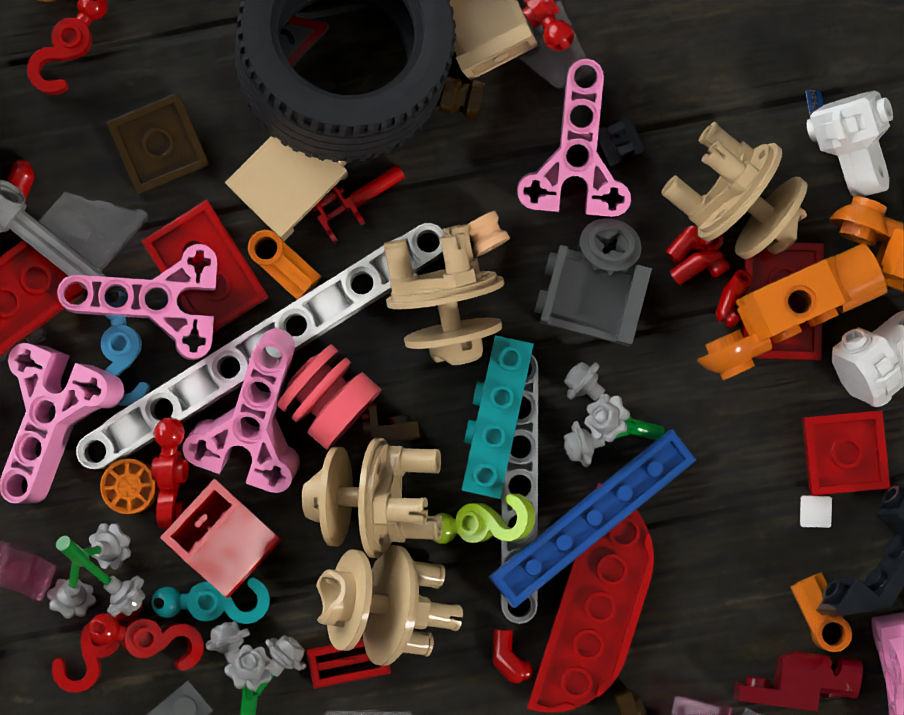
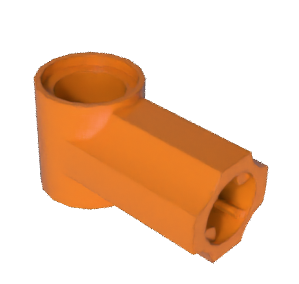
[248,230,322,300]
[790,572,852,652]

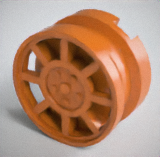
[100,459,160,514]

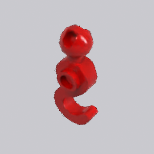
[27,0,108,95]
[522,0,574,51]
[151,417,189,530]
[52,603,142,693]
[89,613,204,671]

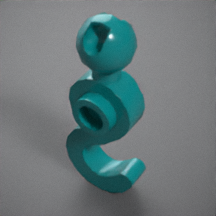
[151,577,270,624]

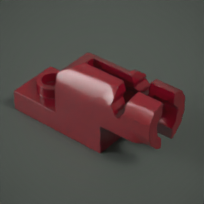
[733,651,863,712]

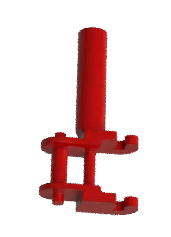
[312,164,405,243]

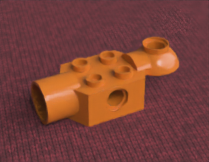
[830,196,904,292]
[697,243,887,380]

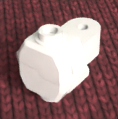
[807,91,893,197]
[832,311,904,407]

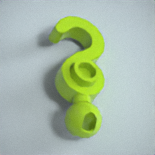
[433,494,535,544]

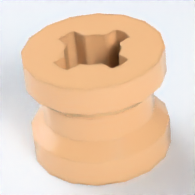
[468,211,510,257]

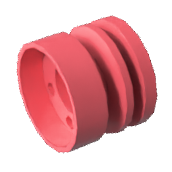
[277,344,382,450]

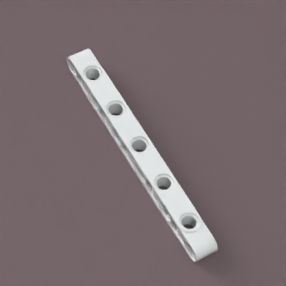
[76,223,445,469]

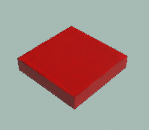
[802,410,890,496]

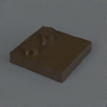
[106,92,210,195]

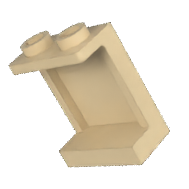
[449,0,539,81]
[225,136,349,241]

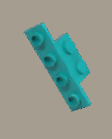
[462,335,534,499]

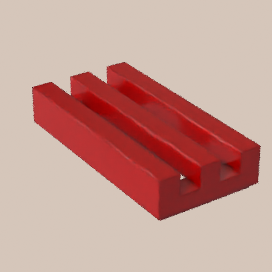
[306,638,391,689]

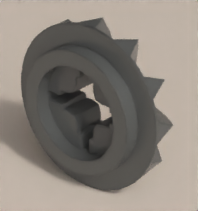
[578,218,642,276]

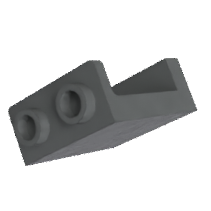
[534,245,652,347]

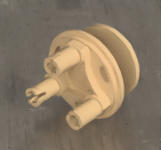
[661,122,807,259]
[384,224,504,365]
[302,438,443,558]
[316,545,463,666]

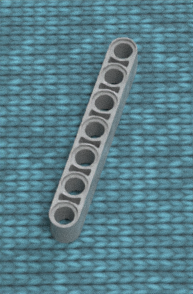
[501,355,538,624]

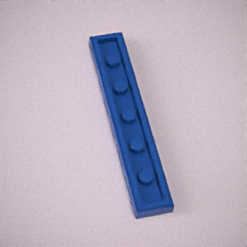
[488,429,696,608]

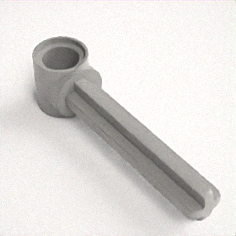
[0,180,111,295]

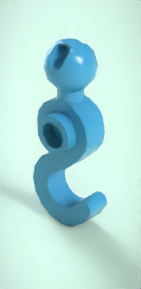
[101,290,150,406]

